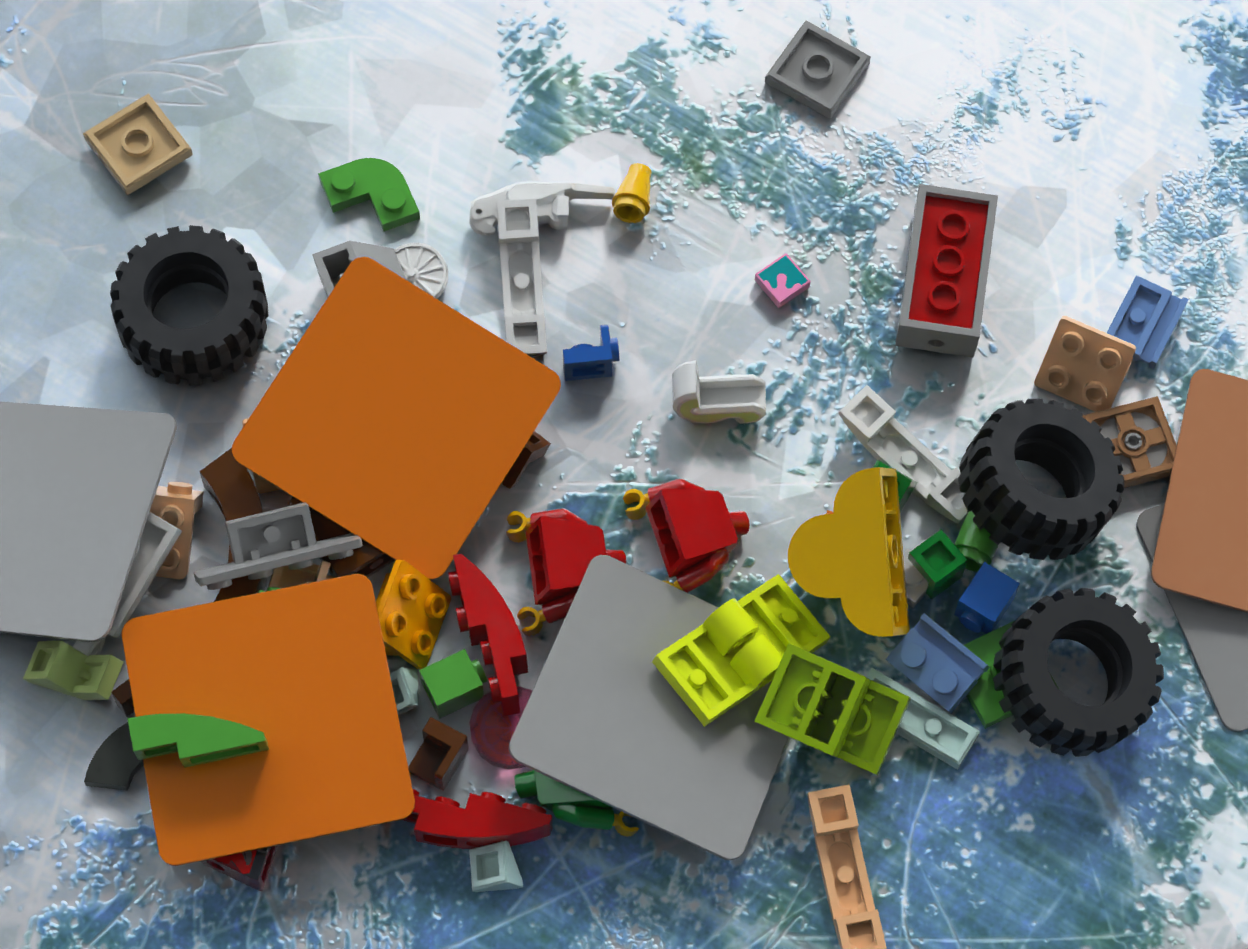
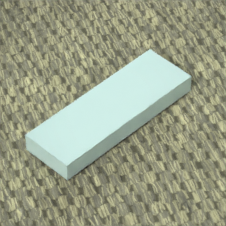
[866,668,980,770]

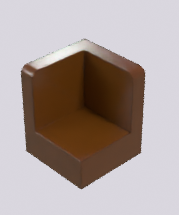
[408,717,469,791]

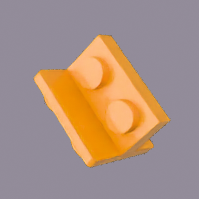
[376,560,451,669]

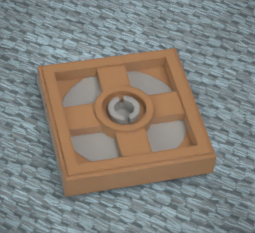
[1082,396,1177,488]

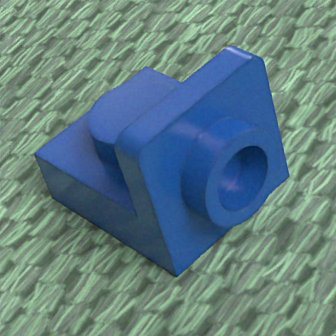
[563,325,620,381]

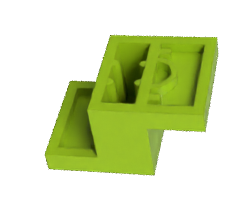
[755,643,911,775]

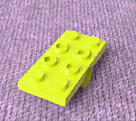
[652,574,831,727]

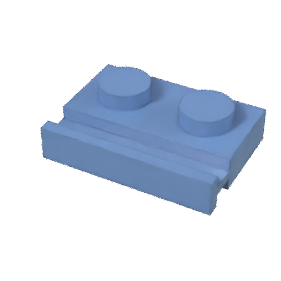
[1107,275,1189,370]
[886,613,990,714]

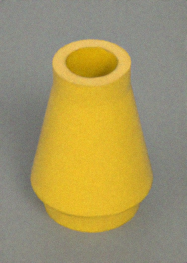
[612,163,652,223]

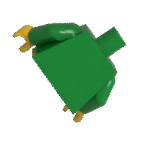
[514,770,639,837]

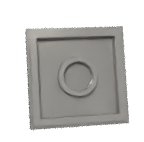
[765,20,871,119]

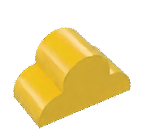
[788,467,910,637]

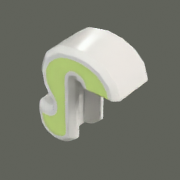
[672,360,766,424]

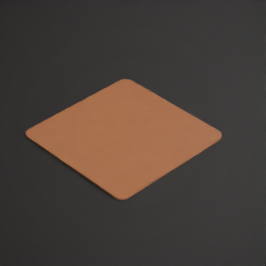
[1151,369,1248,613]

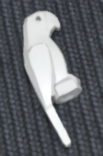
[469,181,615,236]

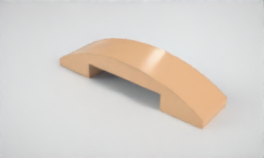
[807,784,887,949]

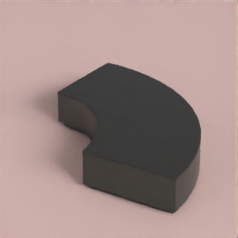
[84,722,144,791]

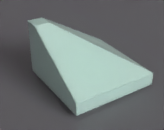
[390,667,418,716]
[469,841,523,892]

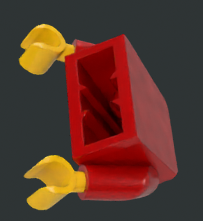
[623,479,750,593]
[506,508,626,636]

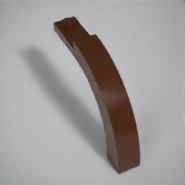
[111,448,267,717]

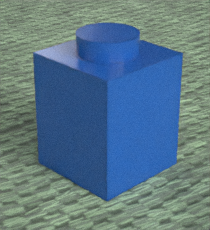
[954,562,1020,634]

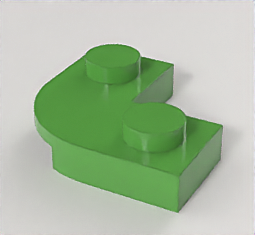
[318,158,420,232]

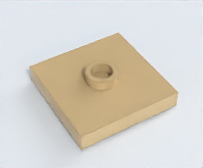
[83,93,193,196]

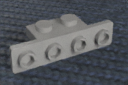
[193,502,363,590]

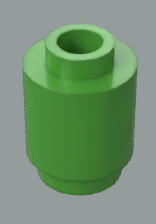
[954,511,998,572]

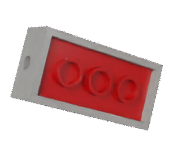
[895,184,998,358]

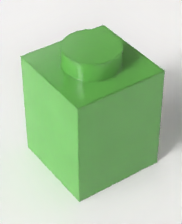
[419,649,487,719]

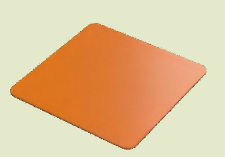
[232,257,561,579]
[122,574,415,866]

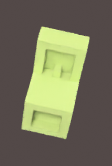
[23,641,124,700]

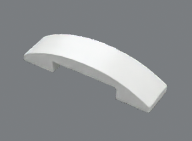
[496,198,547,355]
[838,385,968,524]

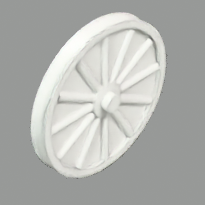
[394,243,448,299]

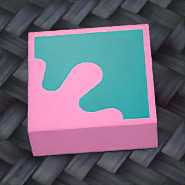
[754,253,811,308]

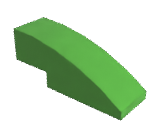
[127,713,269,768]

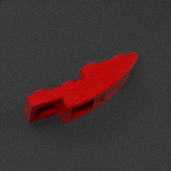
[448,554,528,716]
[402,788,553,849]

